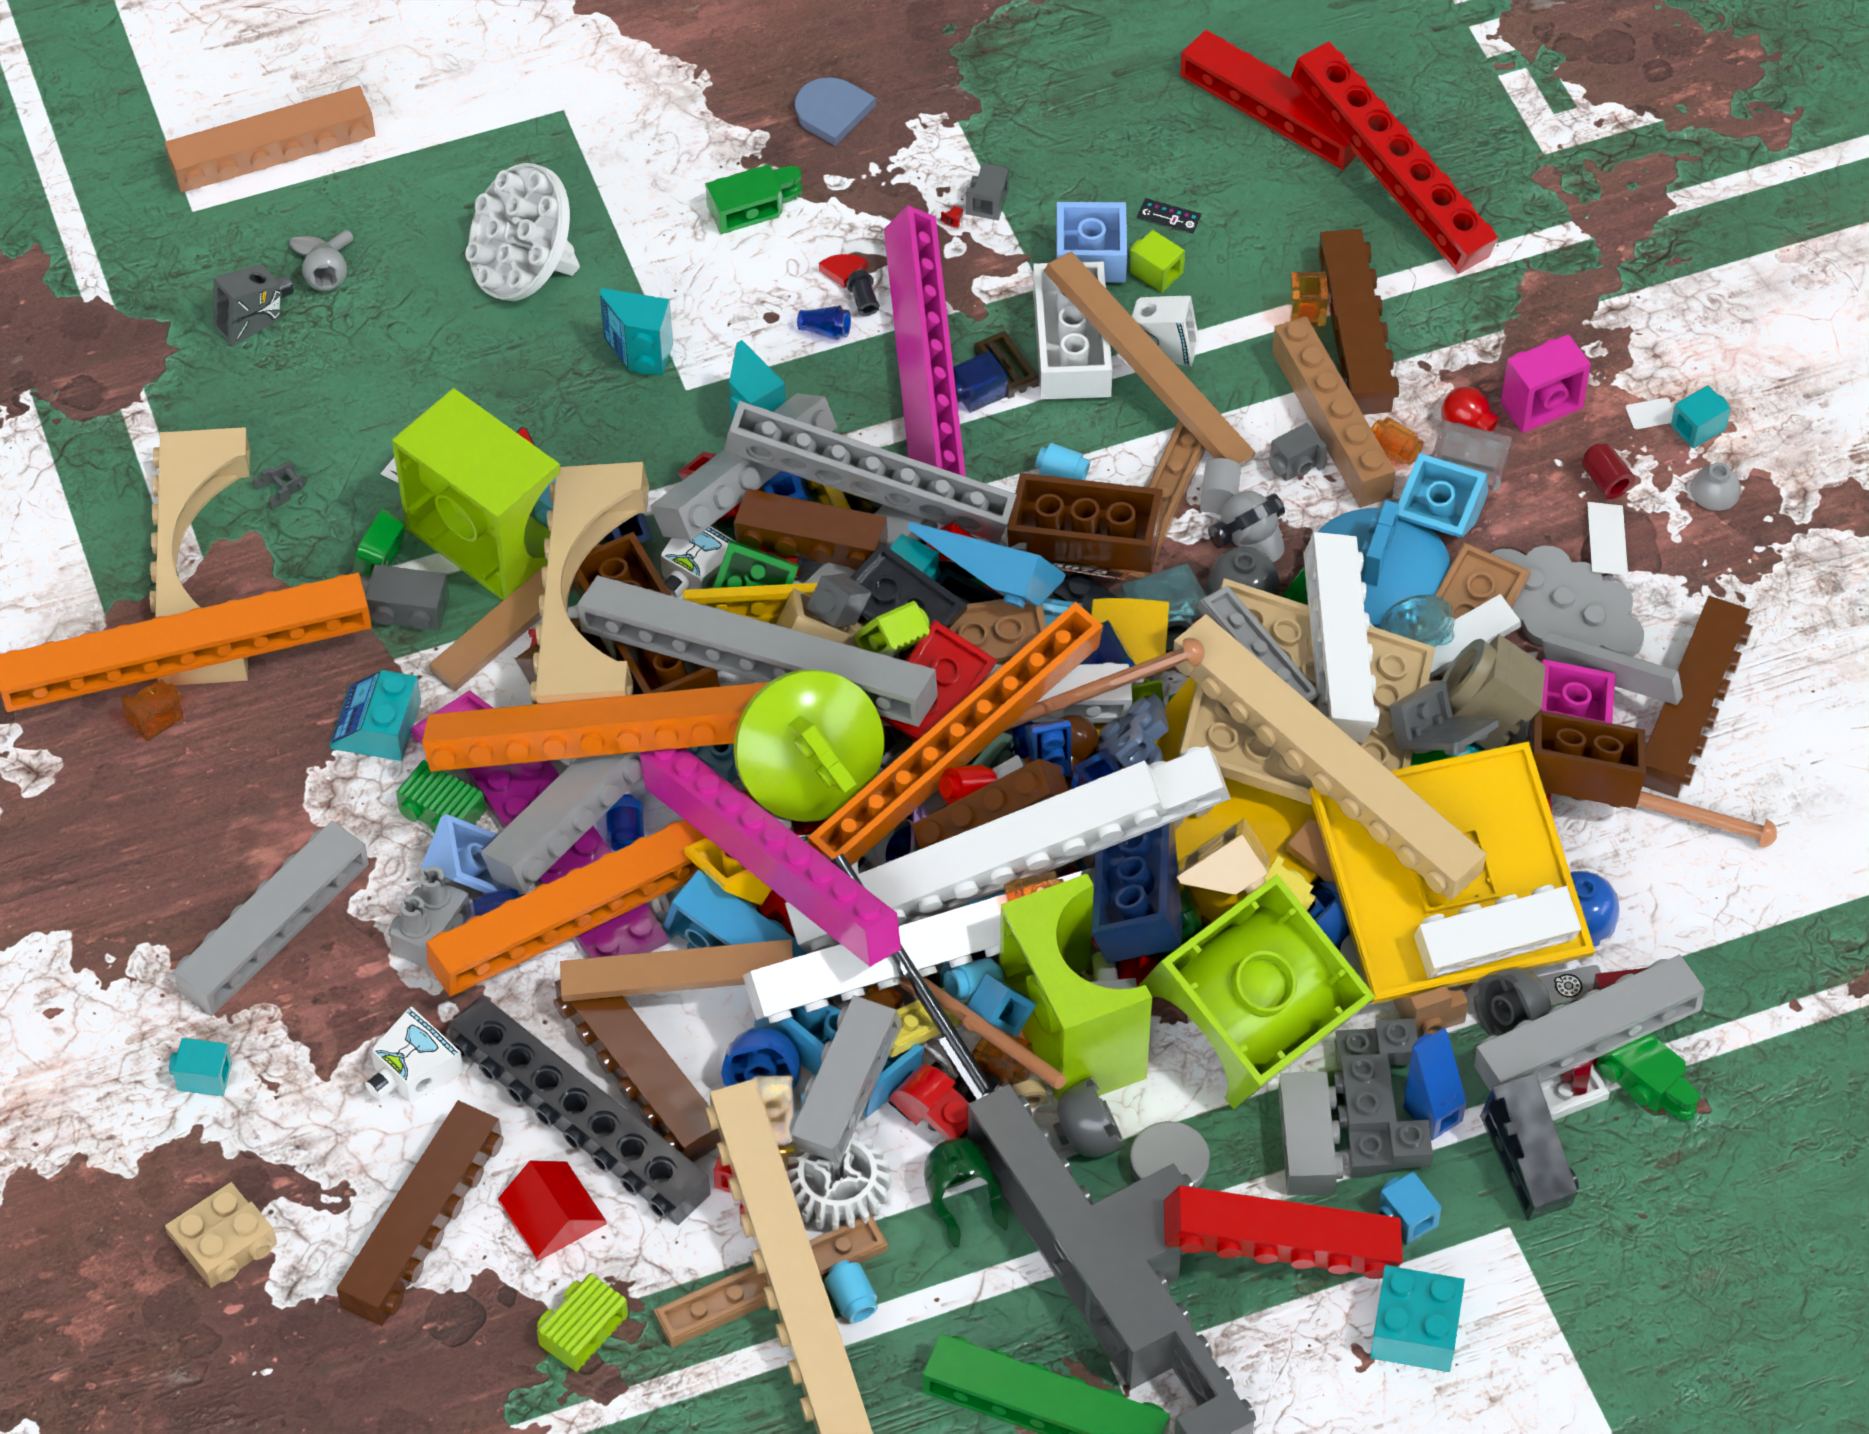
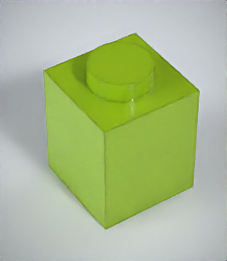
[1129,230,1185,293]

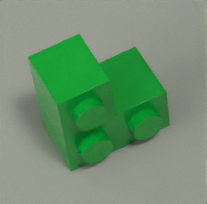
[713,540,799,588]

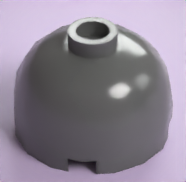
[1206,546,1280,596]
[1474,967,1551,1036]
[1053,1076,1125,1158]

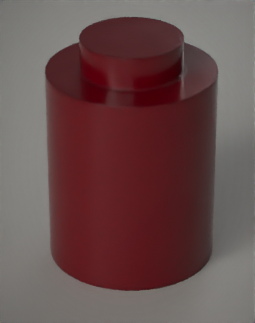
[1582,444,1635,499]

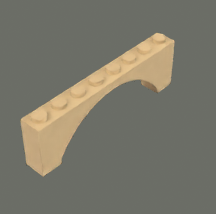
[150,427,250,686]
[530,462,649,704]

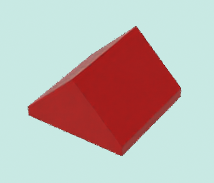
[498,1160,607,1262]

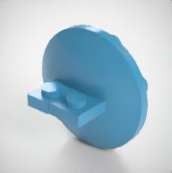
[1318,500,1451,631]

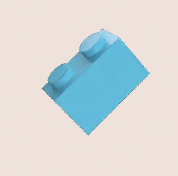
[1398,453,1488,538]

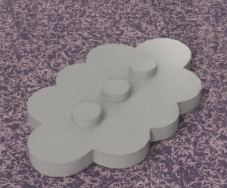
[1491,545,1644,657]

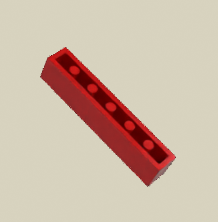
[1180,29,1357,170]
[1163,1185,1403,1279]

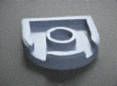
[795,78,876,146]

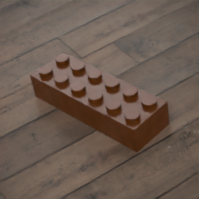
[573,532,720,694]

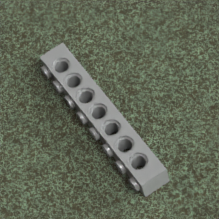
[723,401,1017,543]

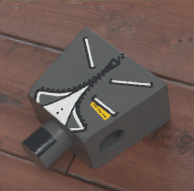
[213,265,294,346]

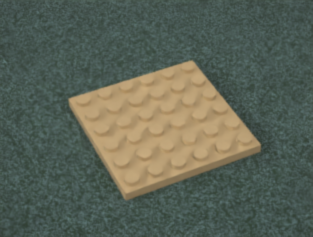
[1177,578,1436,805]

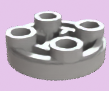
[1130,1121,1210,1188]

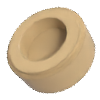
[1012,1079,1048,1109]

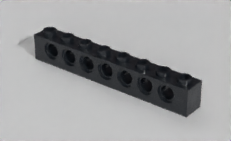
[449,995,711,1226]

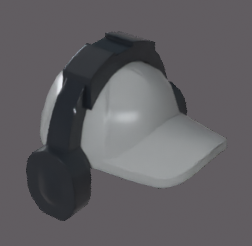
[1208,491,1285,562]

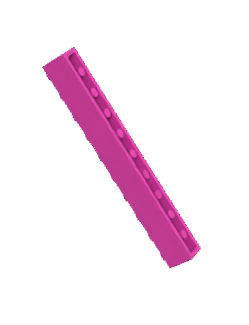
[884,205,966,477]
[639,748,901,967]

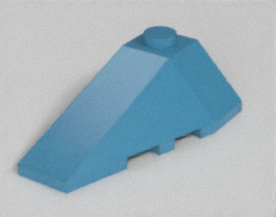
[907,522,1066,608]

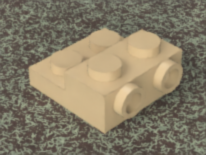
[165,1182,278,1288]

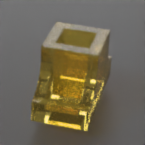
[753,1076,795,1153]

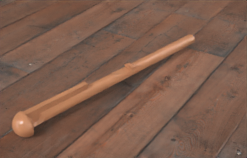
[1005,638,1205,731]
[1637,791,1777,848]
[899,975,1066,1089]

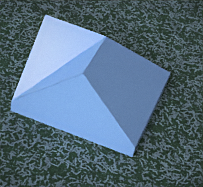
[421,814,513,901]

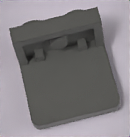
[1389,681,1499,755]

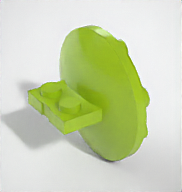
[734,669,884,822]

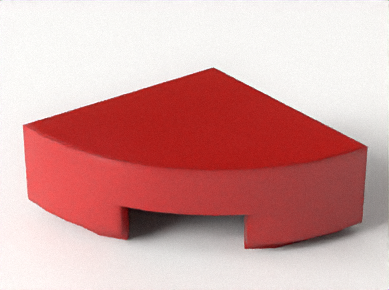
[819,254,868,288]

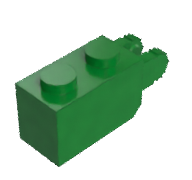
[705,164,802,235]
[1596,1034,1700,1123]

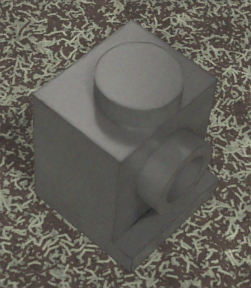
[966,163,1009,221]
[1269,422,1327,481]

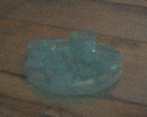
[1380,594,1455,647]

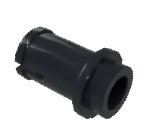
[847,270,880,316]

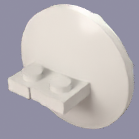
[465,163,580,301]

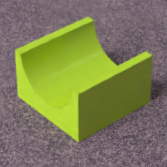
[392,388,561,600]
[1000,874,1152,1103]
[1137,874,1375,1109]

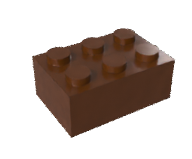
[1525,710,1646,809]

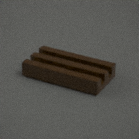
[974,330,1039,399]

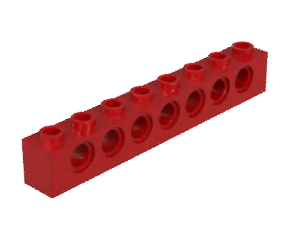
[1291,41,1499,274]

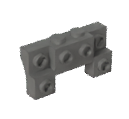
[1332,1018,1433,1178]

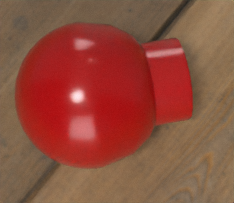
[1441,386,1500,441]

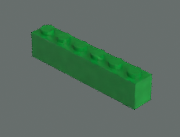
[922,1334,1171,1434]

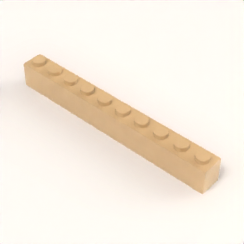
[1173,614,1487,901]
[705,1079,873,1434]

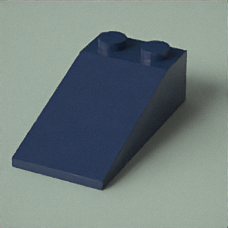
[1092,822,1183,963]

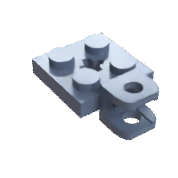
[1098,693,1169,774]

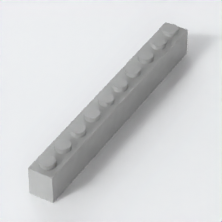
[577,575,938,727]

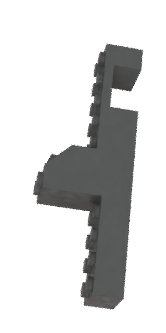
[968,1084,1256,1434]

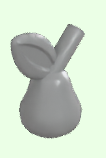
[289,230,353,291]

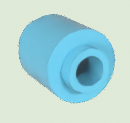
[1035,443,1091,480]
[943,957,1004,1003]
[824,1260,878,1323]

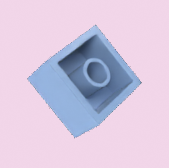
[1056,202,1127,283]

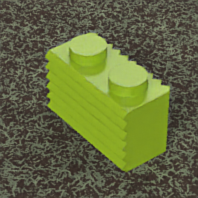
[854,601,930,657]
[537,1273,628,1372]

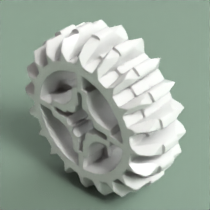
[786,1131,891,1230]

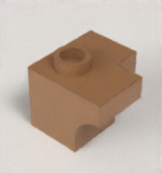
[1393,986,1468,1038]

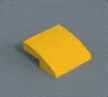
[1087,598,1169,676]

